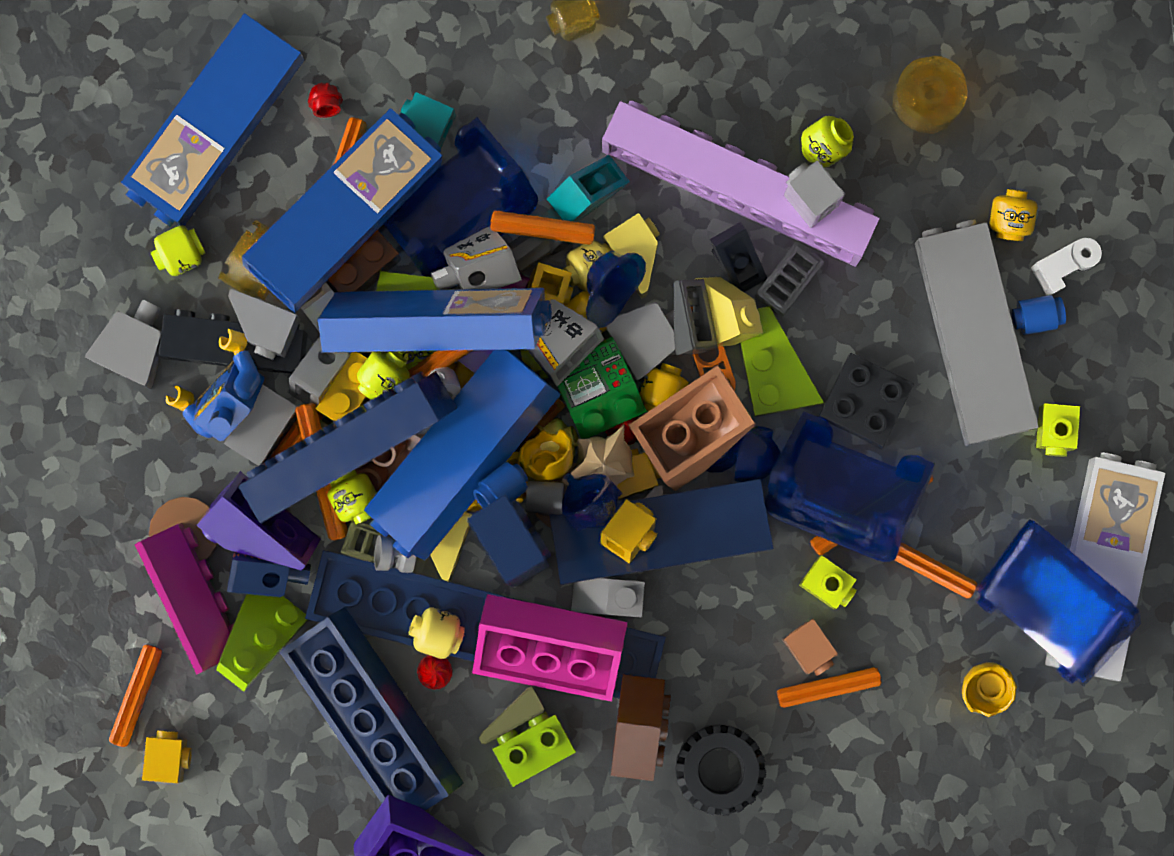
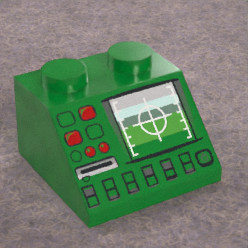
[557,337,647,439]

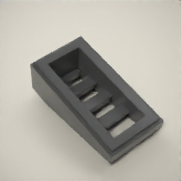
[755,241,825,318]
[674,279,718,356]

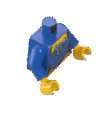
[166,329,265,441]

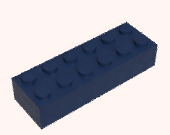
[238,371,458,523]
[467,495,552,588]

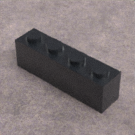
[159,309,308,374]

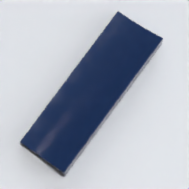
[549,479,774,585]
[280,607,464,811]

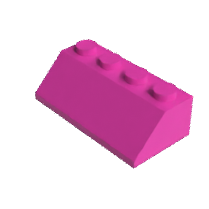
[134,523,234,674]
[472,594,628,702]

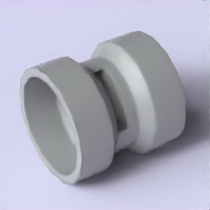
[374,535,416,573]

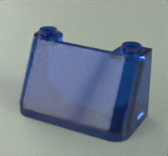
[383,117,538,277]
[765,411,935,562]
[975,519,1141,687]

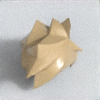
[560,425,635,508]

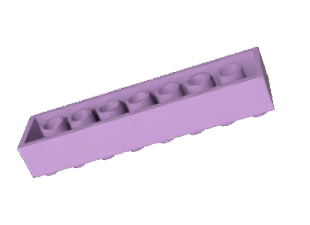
[602,101,880,267]

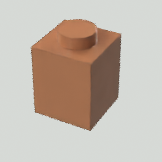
[782,619,838,676]

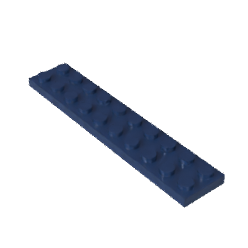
[305,550,666,699]

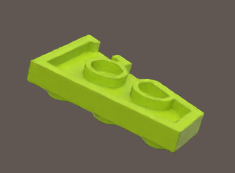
[740,306,824,417]
[216,594,308,691]

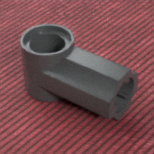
[508,208,571,274]
[526,480,564,516]

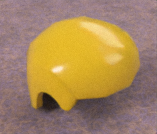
[519,429,573,481]
[962,662,1017,717]

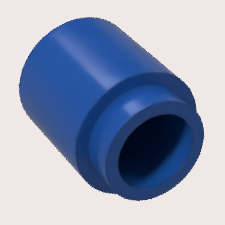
[1012,295,1066,335]
[473,462,528,508]

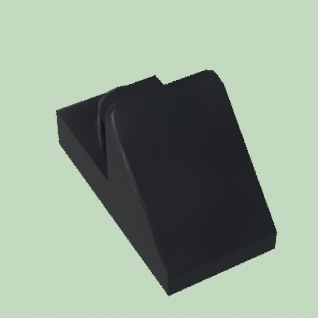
[710,222,767,292]

